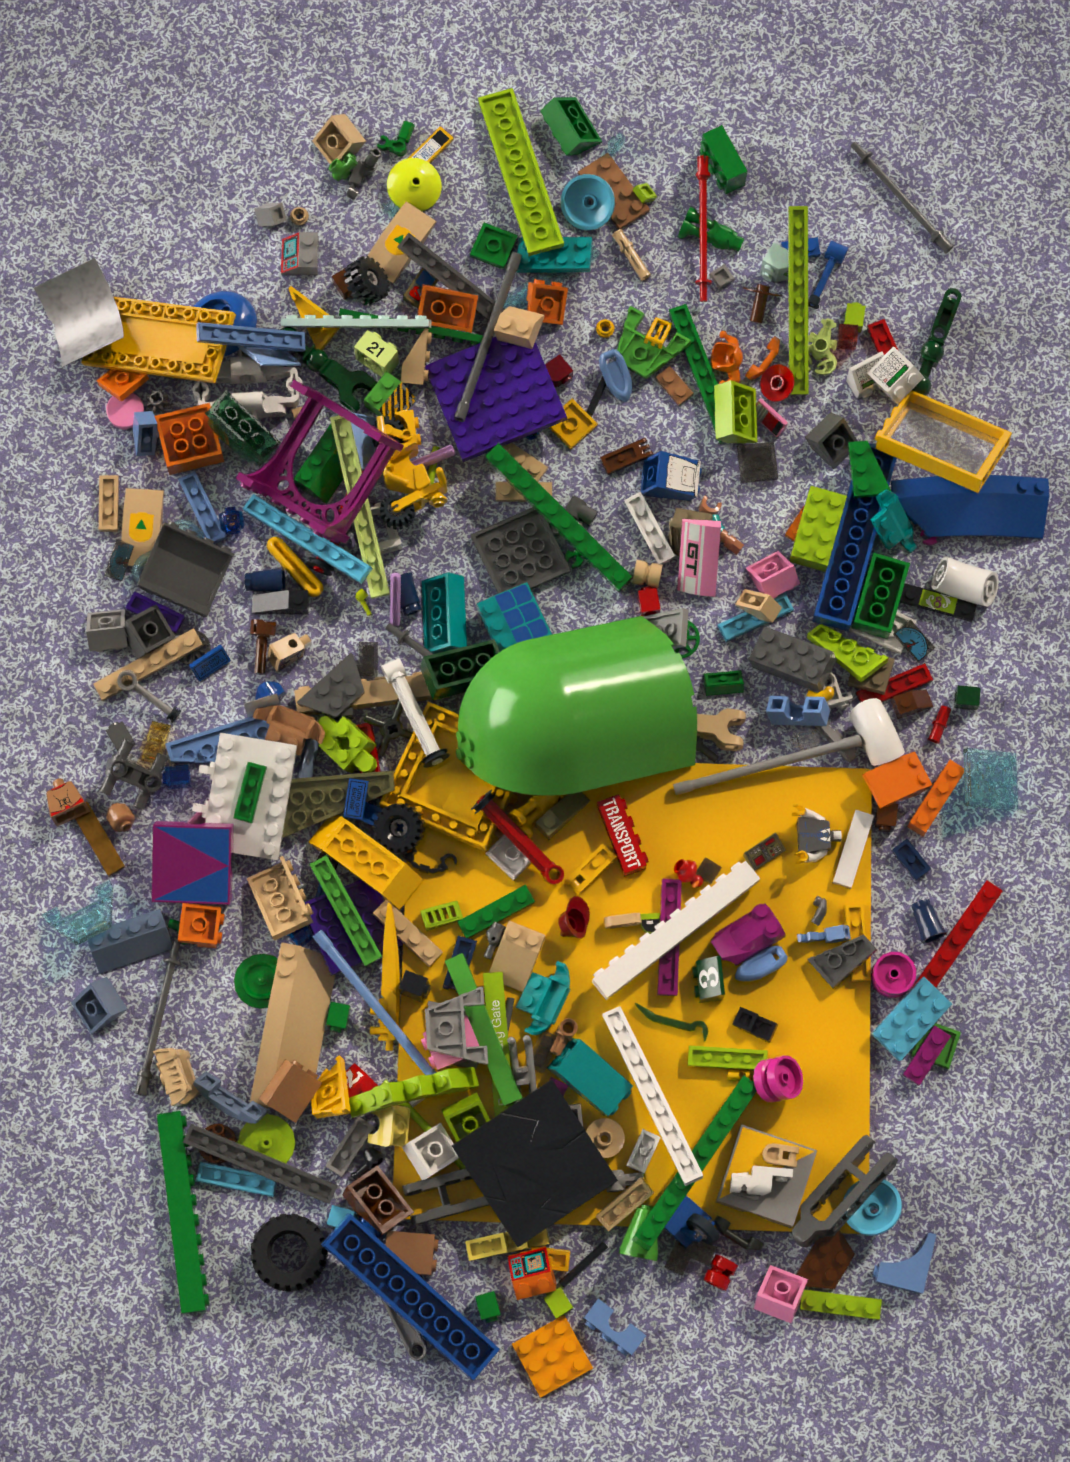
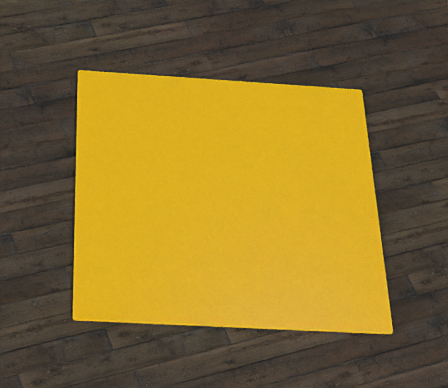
[393,763,872,1234]

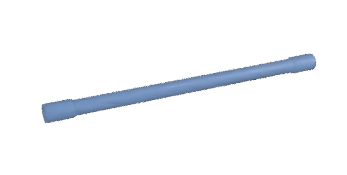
[313,930,437,1075]

